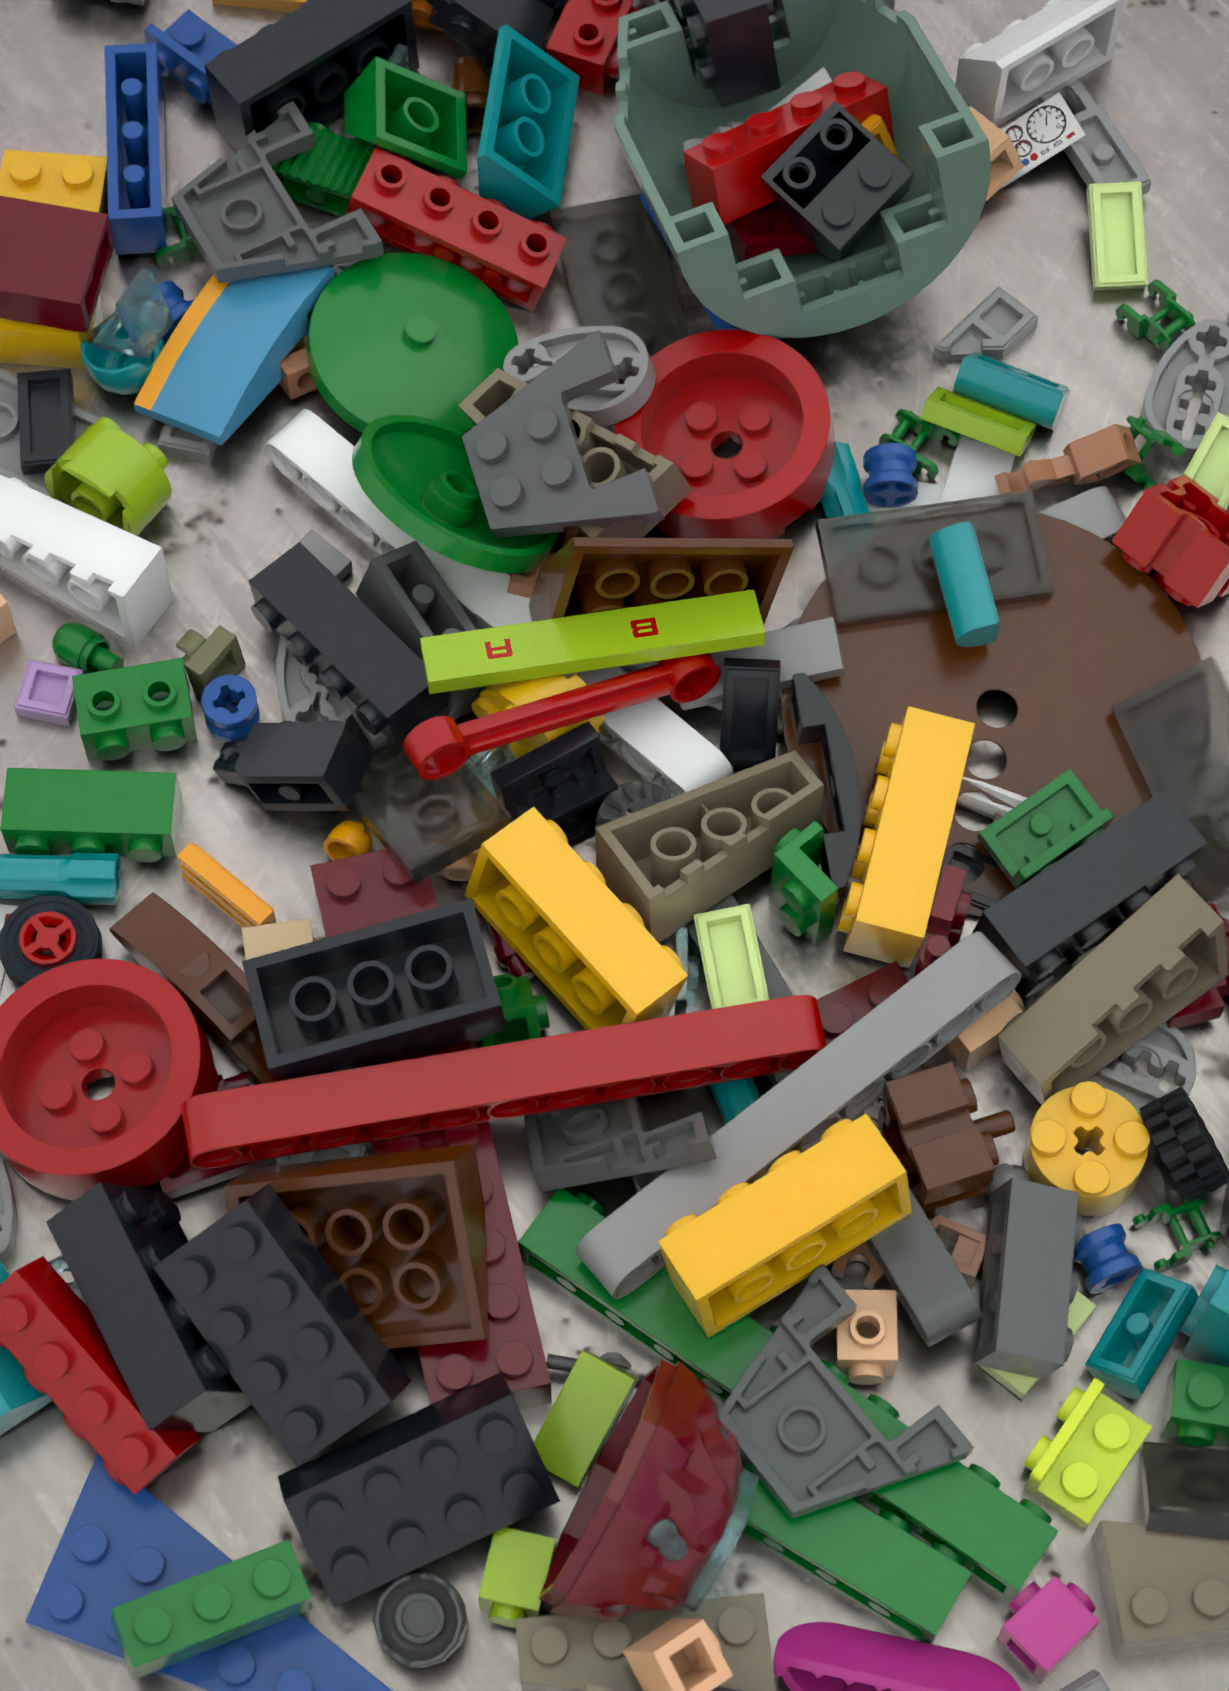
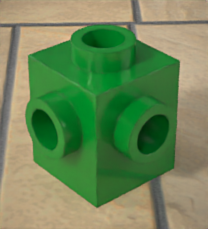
[470,975,550,1047]

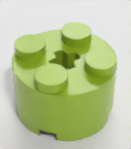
[44,417,172,536]

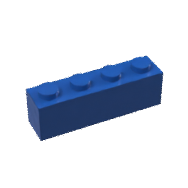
[104,43,168,255]

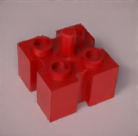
[1111,474,1229,608]

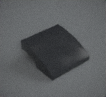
[490,721,619,847]

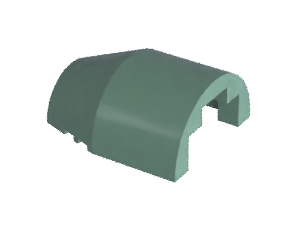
[614,0,991,338]

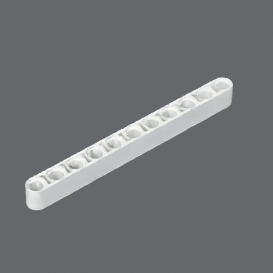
[264,409,734,798]

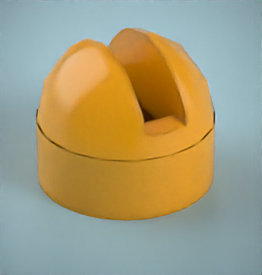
[323,820,373,861]

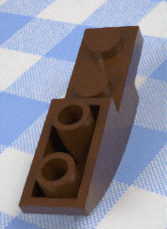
[109,892,274,1085]

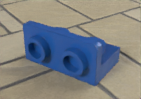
[144,9,237,106]

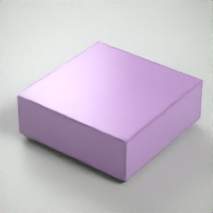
[14,659,84,727]

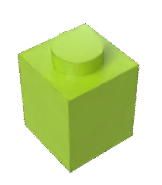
[478,1527,556,1628]

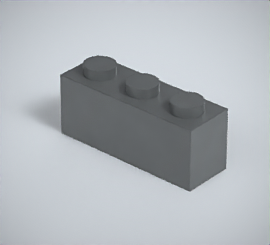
[356,540,487,720]
[974,1177,1083,1379]

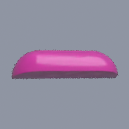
[774,1622,1021,1691]

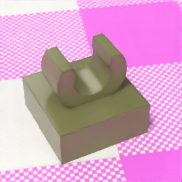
[176,625,246,697]

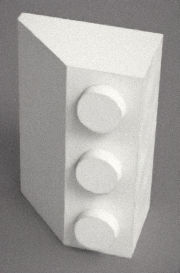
[955,0,1125,127]

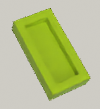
[920,386,1037,457]
[534,1350,638,1487]

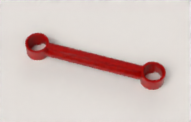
[403,653,721,780]

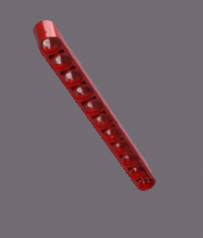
[181,995,827,1169]

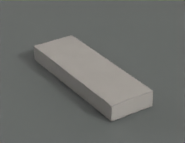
[679,617,846,711]

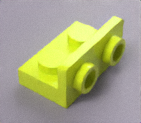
[1024,1378,1153,1530]

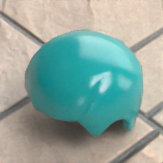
[80,320,165,395]

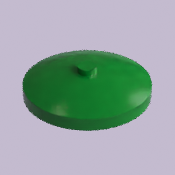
[306,252,519,433]
[352,415,559,573]

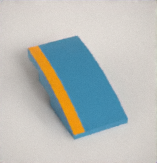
[133,265,336,445]

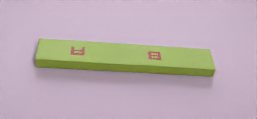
[420,589,765,694]

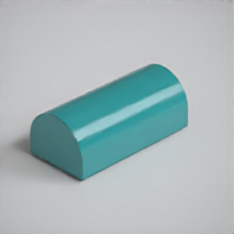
[953,352,1071,430]
[928,521,1000,647]
[1085,1267,1199,1399]

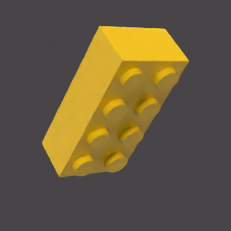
[0,149,108,369]
[837,706,975,968]
[464,807,688,1030]
[658,1113,912,1338]

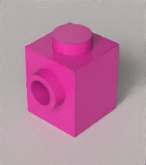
[997,1576,1099,1684]

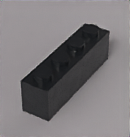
[248,542,447,746]

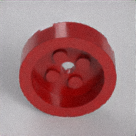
[614,329,836,539]
[0,959,218,1201]

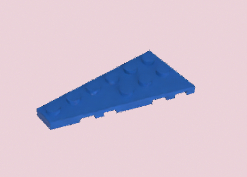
[25,1453,392,1691]

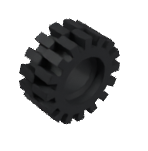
[1139,1086,1229,1202]

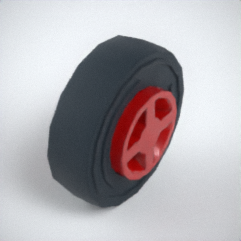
[0,895,102,988]

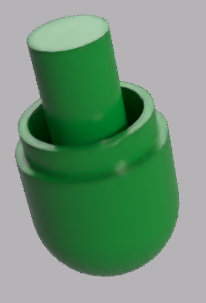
[52,622,124,673]

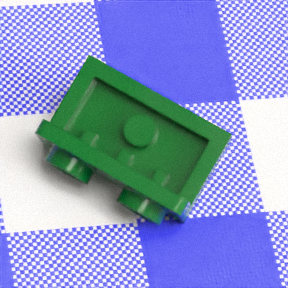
[977,769,1115,889]
[769,821,839,946]

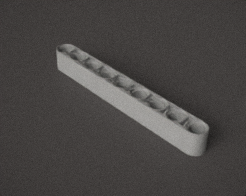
[575,932,1021,1299]

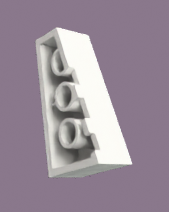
[0,474,174,649]

